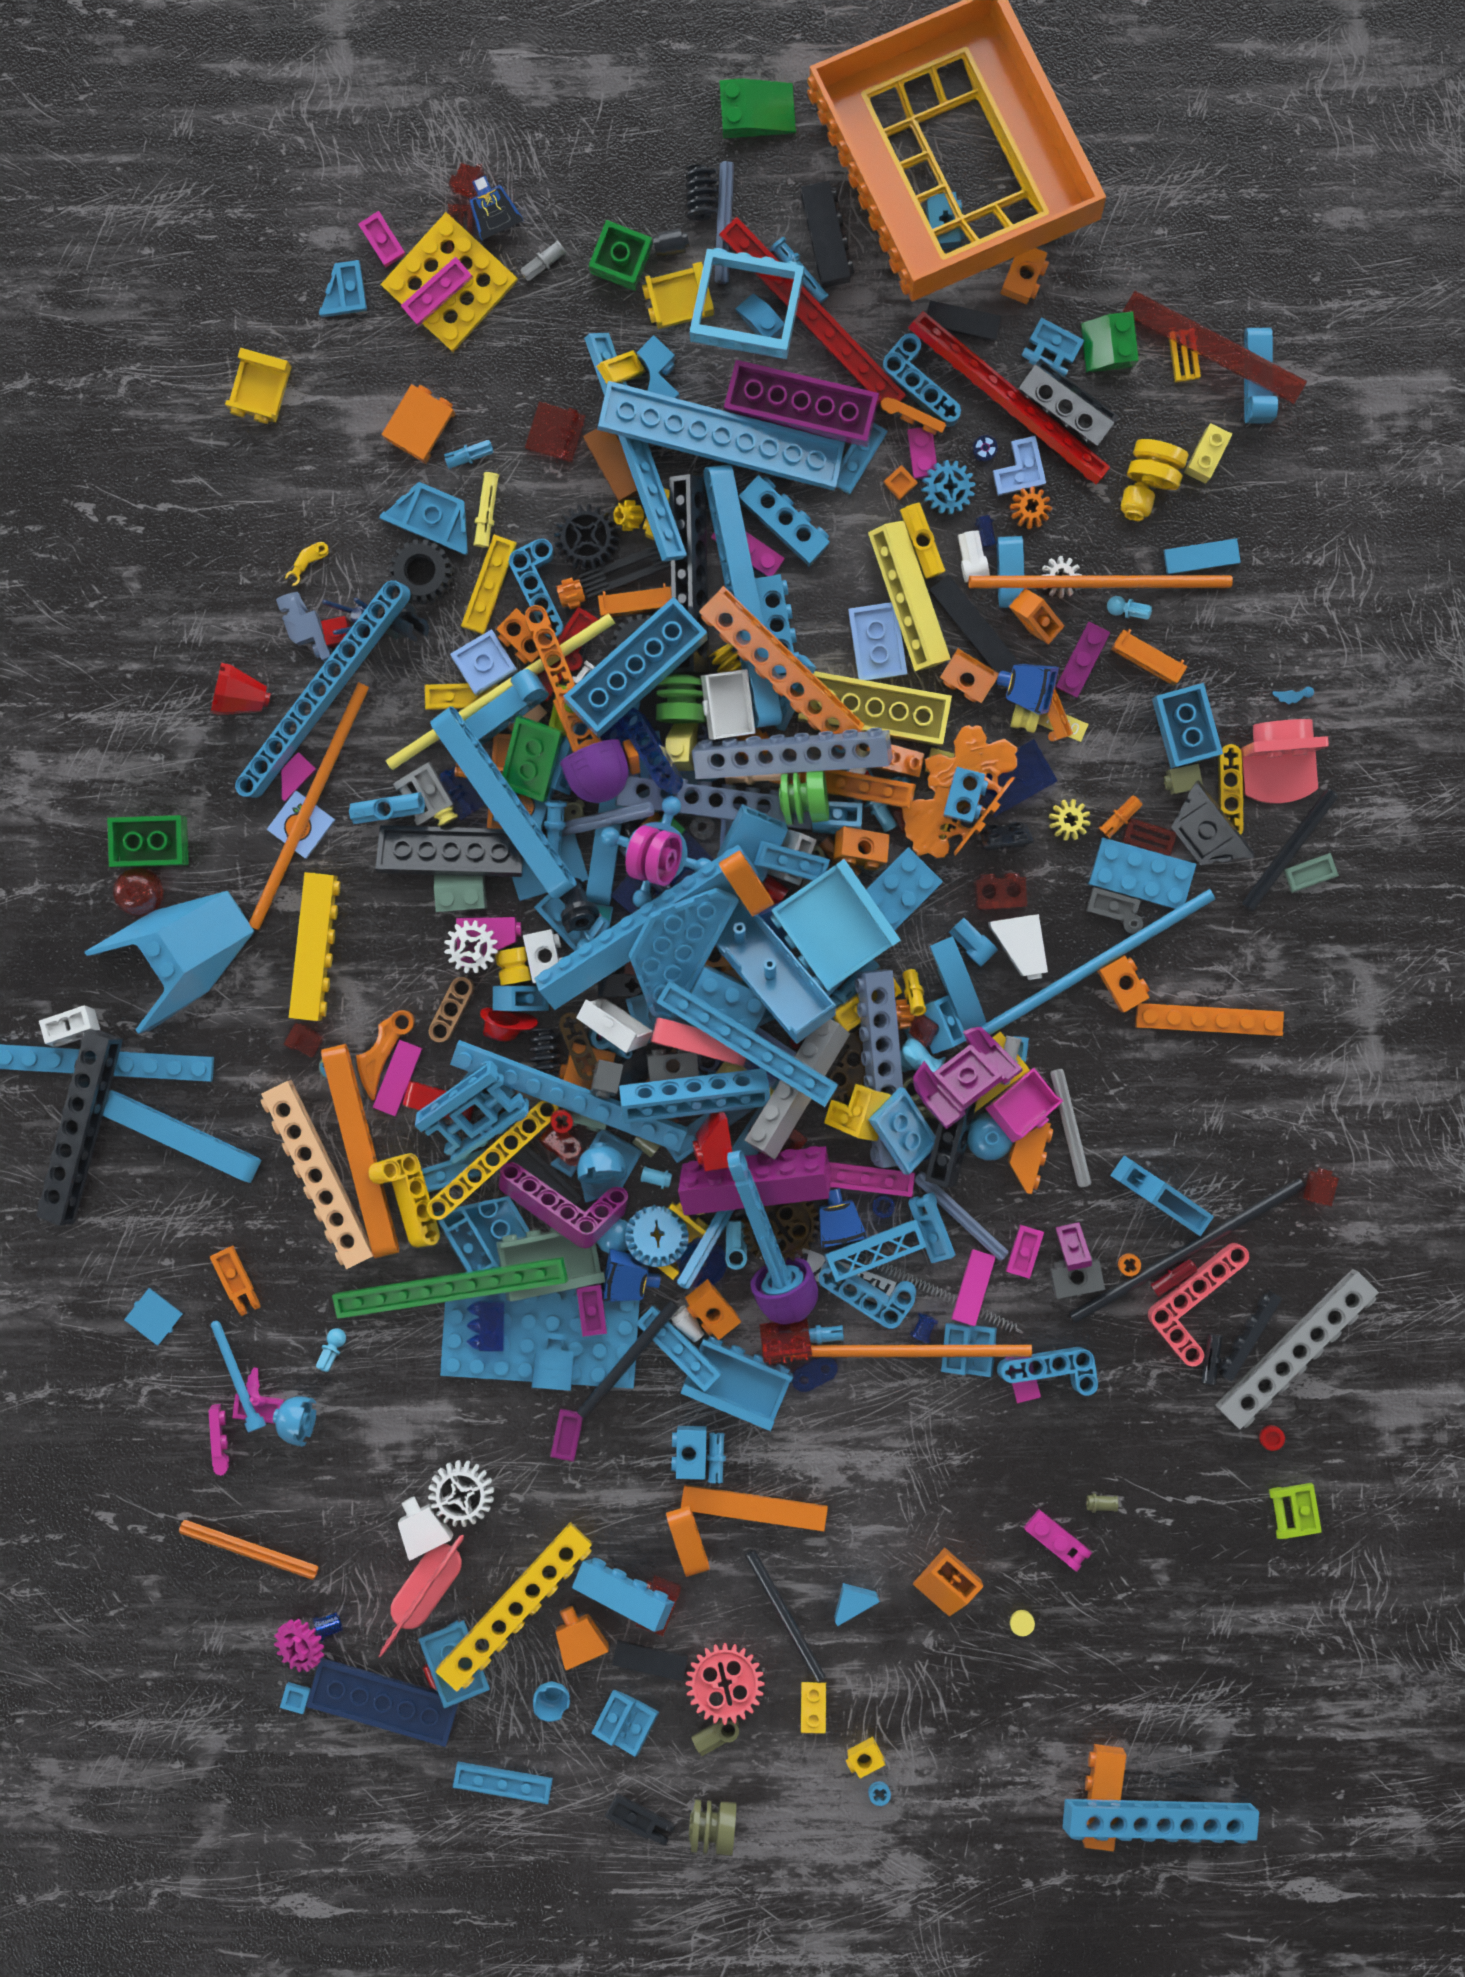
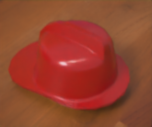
[480,1008,538,1042]

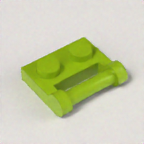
[1269,1483,1322,1539]

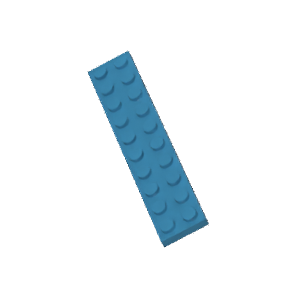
[597,381,845,491]

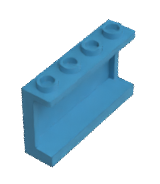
[681,1335,793,1431]

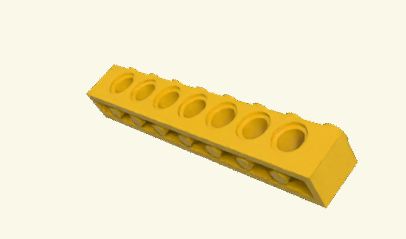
[436,1522,592,1692]

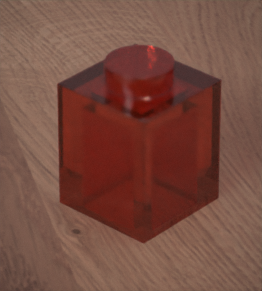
[1303,1168,1339,1206]

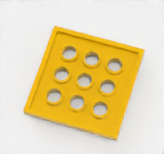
[380,212,518,352]

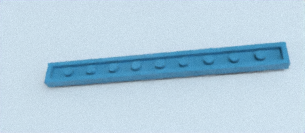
[584,333,687,561]
[450,1040,688,1152]
[0,1044,214,1082]

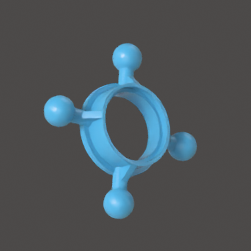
[600,796,711,908]

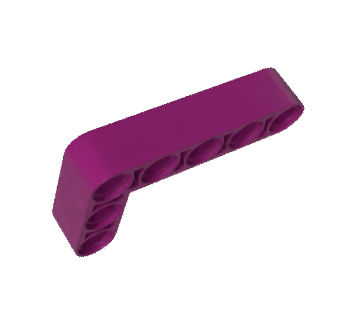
[498,1162,628,1248]

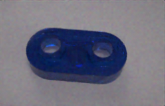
[792,1357,838,1392]

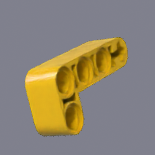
[368,1153,440,1248]

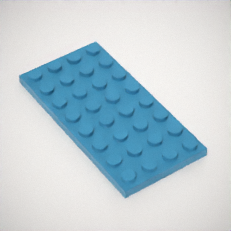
[440,1288,640,1389]

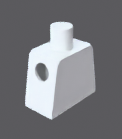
[398,1497,453,1561]

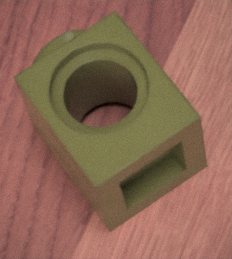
[1164,764,1203,795]

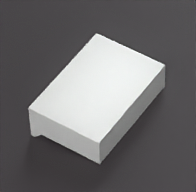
[701,669,756,740]
[576,997,653,1053]

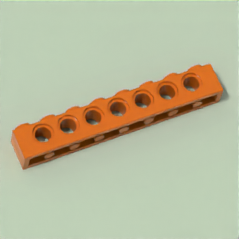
[699,586,865,750]

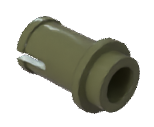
[1086,1493,1118,1513]

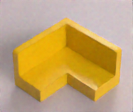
[824,1084,891,1141]

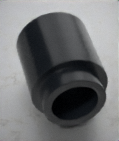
[653,228,690,258]

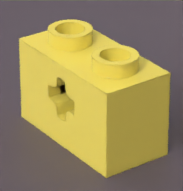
[1184,423,1232,484]

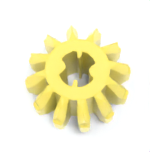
[1049,799,1090,841]

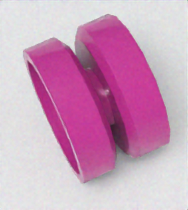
[625,825,682,886]

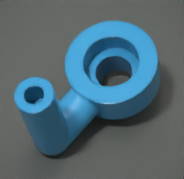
[587,1028,632,1059]

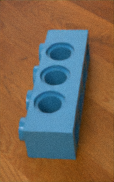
[738,475,830,567]
[755,574,799,675]

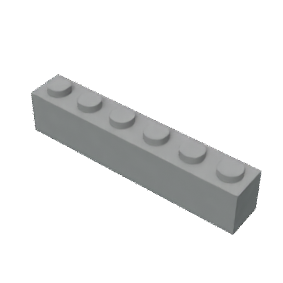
[744,1019,850,1160]

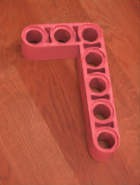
[1148,1243,1249,1367]

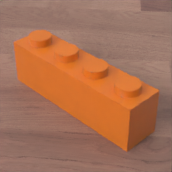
[1082,1744,1126,1851]

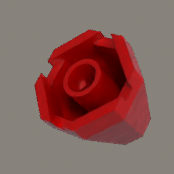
[210,663,271,715]

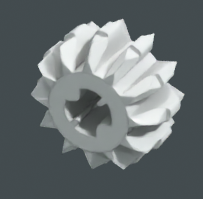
[1041,556,1082,599]

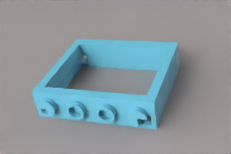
[690,248,804,359]

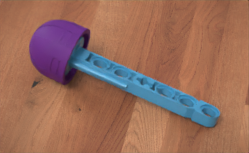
[727,1150,818,1324]

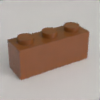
[583,429,639,503]

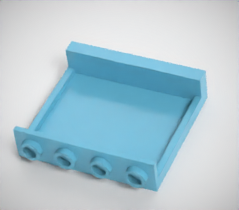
[770,859,901,991]

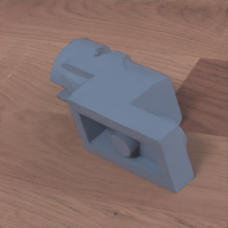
[276,592,332,662]

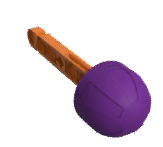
[525,605,629,803]

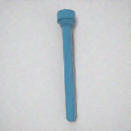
[211,1321,266,1433]

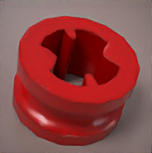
[550,1109,573,1133]

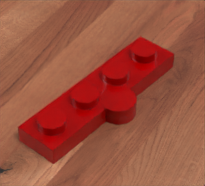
[537,606,599,703]

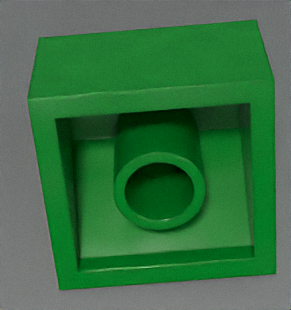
[1081,312,1139,373]

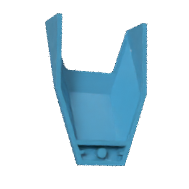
[85,891,255,1034]

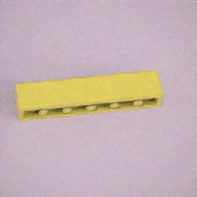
[868,521,951,671]

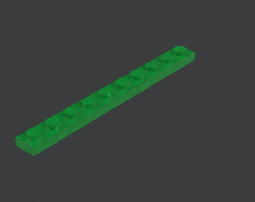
[332,1257,568,1319]

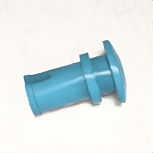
[863,801,898,832]

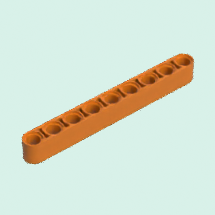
[321,1044,399,1258]

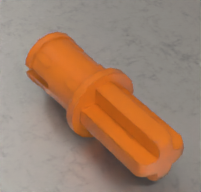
[1099,795,1142,839]

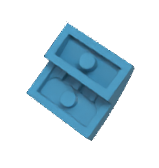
[941,1323,997,1377]
[592,1690,660,1757]

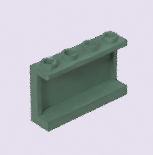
[496,1227,605,1302]

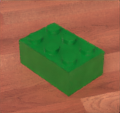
[107,815,189,868]

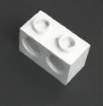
[39,1005,101,1048]

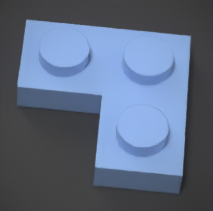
[992,436,1046,496]

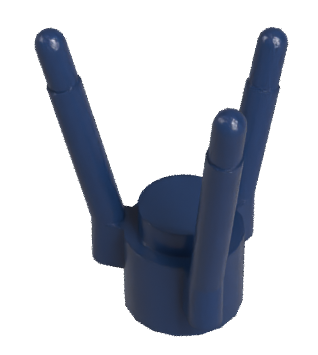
[322,598,369,635]

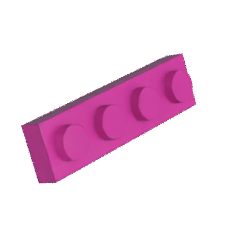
[829,1162,915,1197]

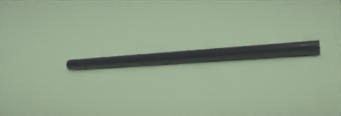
[1069,1178,1306,1323]

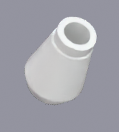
[671,1305,704,1342]

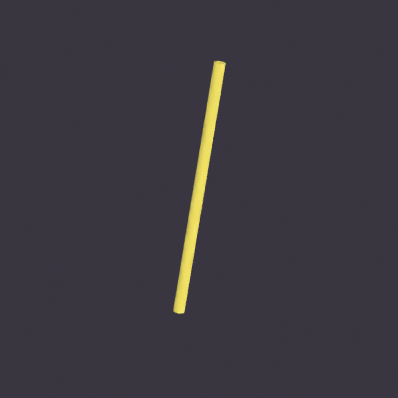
[386,613,615,770]

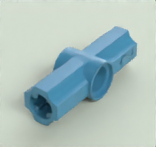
[349,792,425,824]

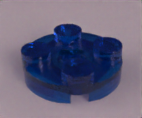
[676,1237,726,1287]

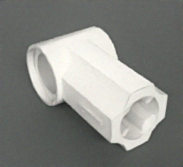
[958,531,990,582]

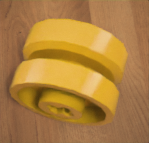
[1127,439,1189,490]

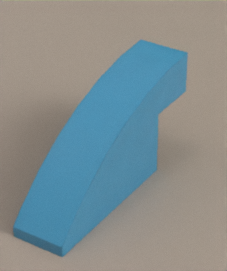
[929,936,986,1031]
[1110,1156,1214,1236]

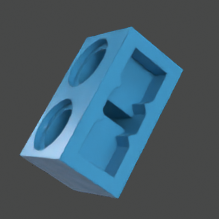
[943,767,988,824]

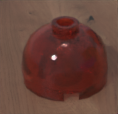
[113,868,164,916]

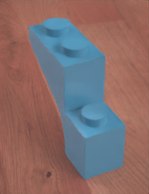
[637,335,680,399]

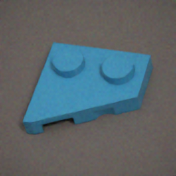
[319,260,367,317]

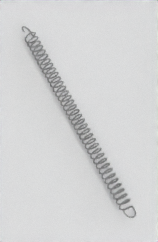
[858,1253,1023,1333]

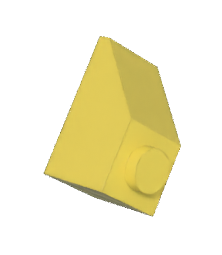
[665,723,698,771]

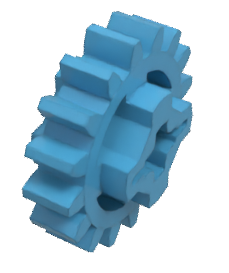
[921,460,975,514]

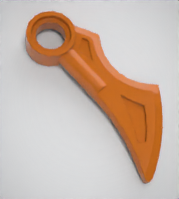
[356,1010,415,1100]

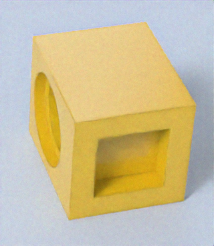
[846,1737,885,1778]

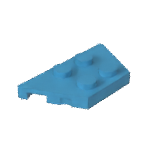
[379,482,468,556]

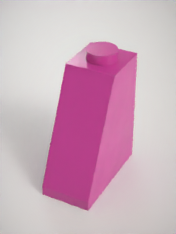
[456,917,522,967]

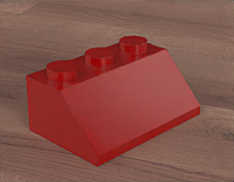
[692,1112,732,1171]

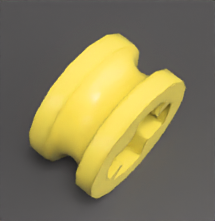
[434,806,458,827]

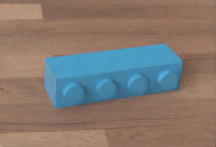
[572,1558,674,1632]

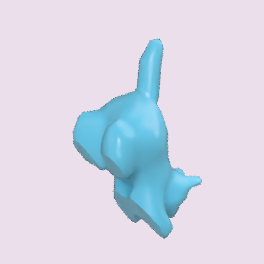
[900,1027,946,1072]

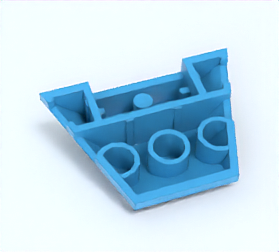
[434,1196,530,1297]

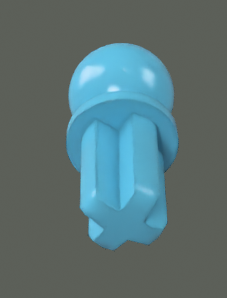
[1107,596,1152,620]
[316,1328,346,1372]

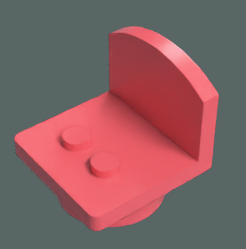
[1240,719,1329,804]

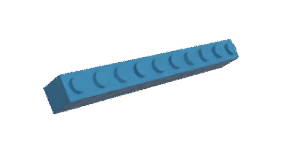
[535,844,759,1010]

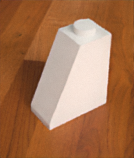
[988,914,1048,980]

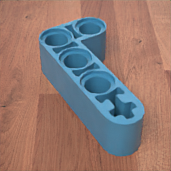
[1244,328,1278,423]
[882,333,961,427]
[509,539,564,640]
[465,669,549,745]
[818,1262,916,1329]
[997,1347,1098,1396]

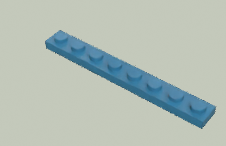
[657,981,838,1107]

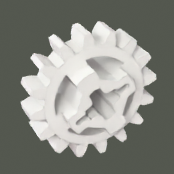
[444,920,498,973]

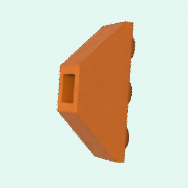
[1008,1122,1053,1194]

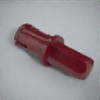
[1150,1259,1197,1297]

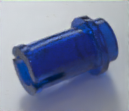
[975,515,997,547]

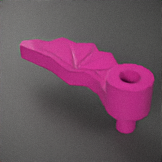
[246,1367,265,1408]

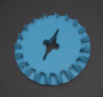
[625,1205,689,1267]

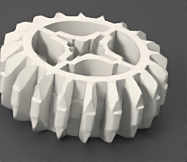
[428,1460,494,1527]

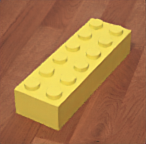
[798,671,952,747]

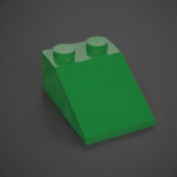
[719,78,796,139]

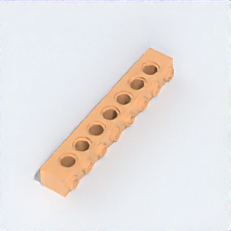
[261,1080,373,1269]

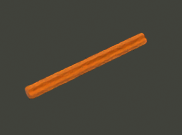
[179,1520,318,1579]

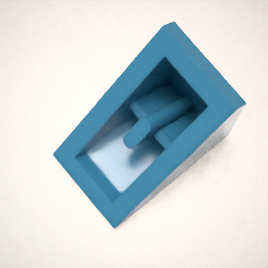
[834,1583,880,1626]

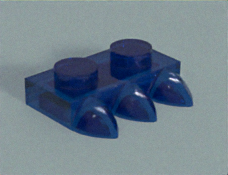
[466,1301,505,1351]

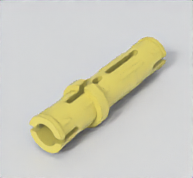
[473,472,499,548]

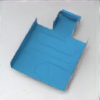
[531,1333,574,1392]

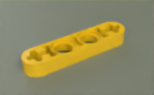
[1218,744,1243,835]

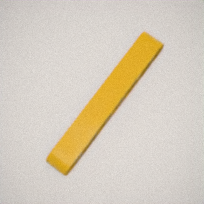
[426,1100,558,1220]

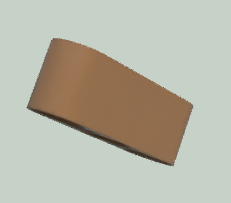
[429,977,475,1042]

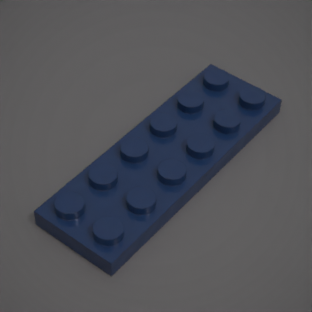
[306,1658,459,1747]

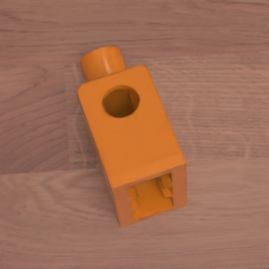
[556,1606,609,1670]

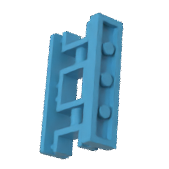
[415,1061,529,1163]

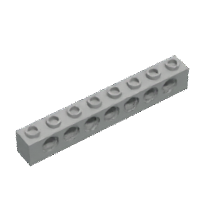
[1215,1269,1379,1429]

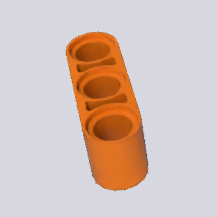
[718,850,774,917]
[666,1505,710,1577]

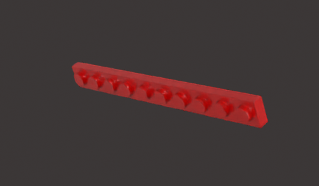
[719,217,906,404]
[908,311,1110,485]

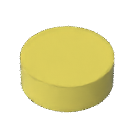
[1010,1610,1035,1636]

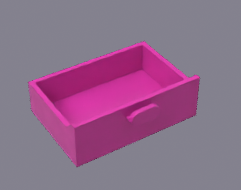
[985,1068,1063,1143]

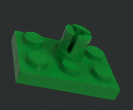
[502,716,564,802]

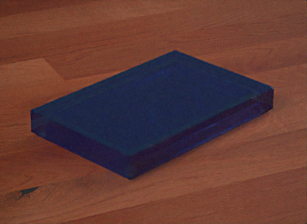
[981,739,1058,817]

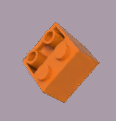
[913,1548,983,1616]

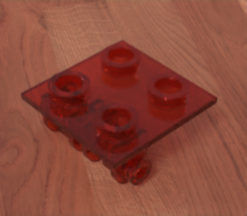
[525,401,586,462]
[759,1318,812,1365]

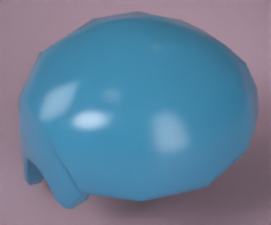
[596,1218,628,1254]
[533,1681,570,1722]

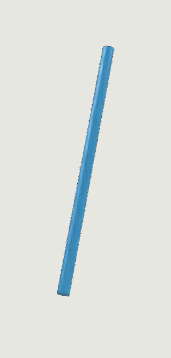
[981,889,1215,1035]

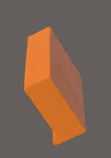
[558,1042,616,1090]

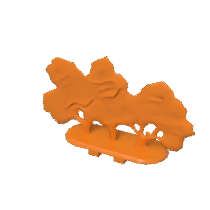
[902,725,1017,858]

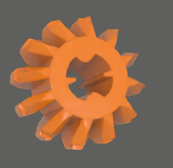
[1010,487,1052,529]

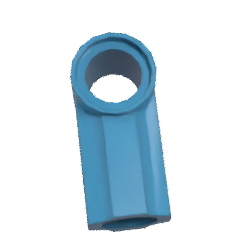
[949,918,998,967]

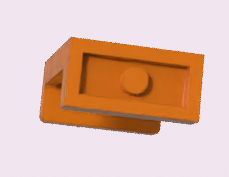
[381,384,456,464]

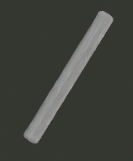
[1050,1069,1091,1187]

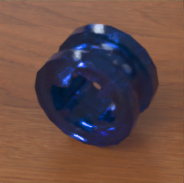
[872,1195,895,1218]

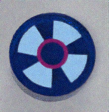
[973,435,998,461]

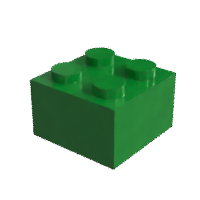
[588,220,653,291]

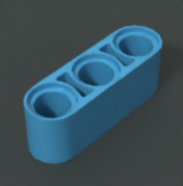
[997,536,1024,608]

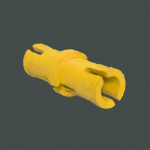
[902,969,926,1016]

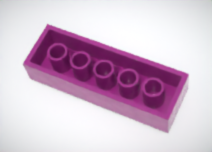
[724,360,880,447]
[678,1146,831,1215]

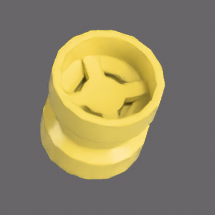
[1010,704,1040,733]

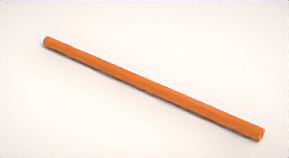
[968,575,1233,588]
[249,682,369,930]
[763,1345,1032,1357]

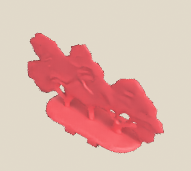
[379,1535,464,1658]

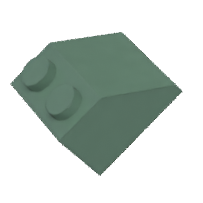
[434,875,488,913]

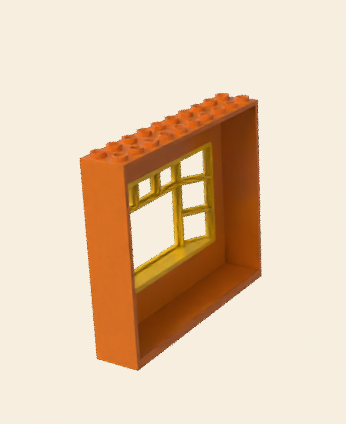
[807,0,1106,302]

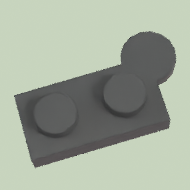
[1086,887,1143,934]

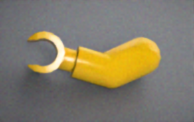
[285,542,329,587]

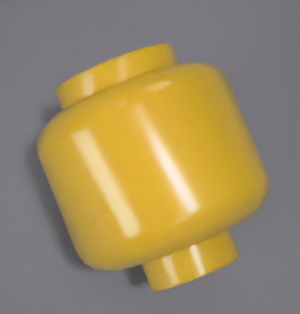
[1121,482,1155,521]

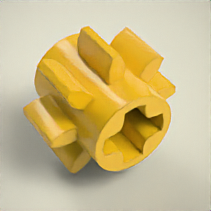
[614,500,644,531]

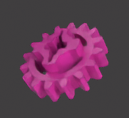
[274,1619,324,1672]

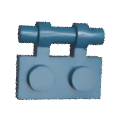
[1021,317,1084,376]

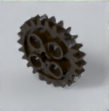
[798,1030,866,1101]
[741,1201,820,1263]

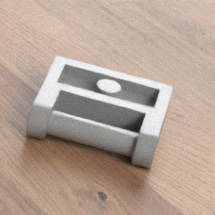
[393,762,455,826]

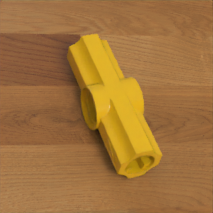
[900,502,945,580]

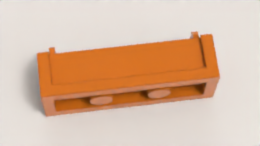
[598,583,672,617]
[1111,629,1187,686]

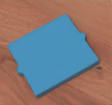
[125,1288,183,1346]

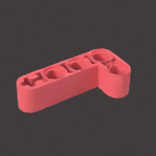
[650,1018,746,1066]

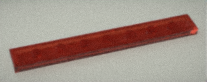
[1122,290,1307,404]

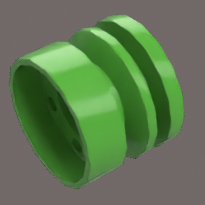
[656,675,707,724]
[779,771,829,825]

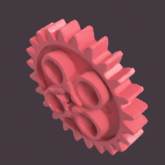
[686,1643,764,1725]

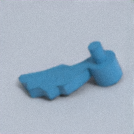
[1273,687,1314,705]

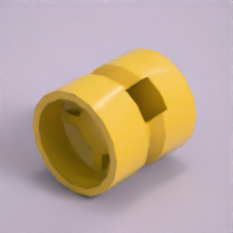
[495,947,532,986]

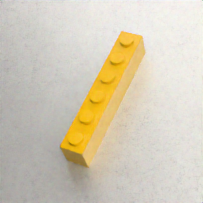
[289,872,341,1021]

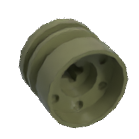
[689,1799,736,1856]

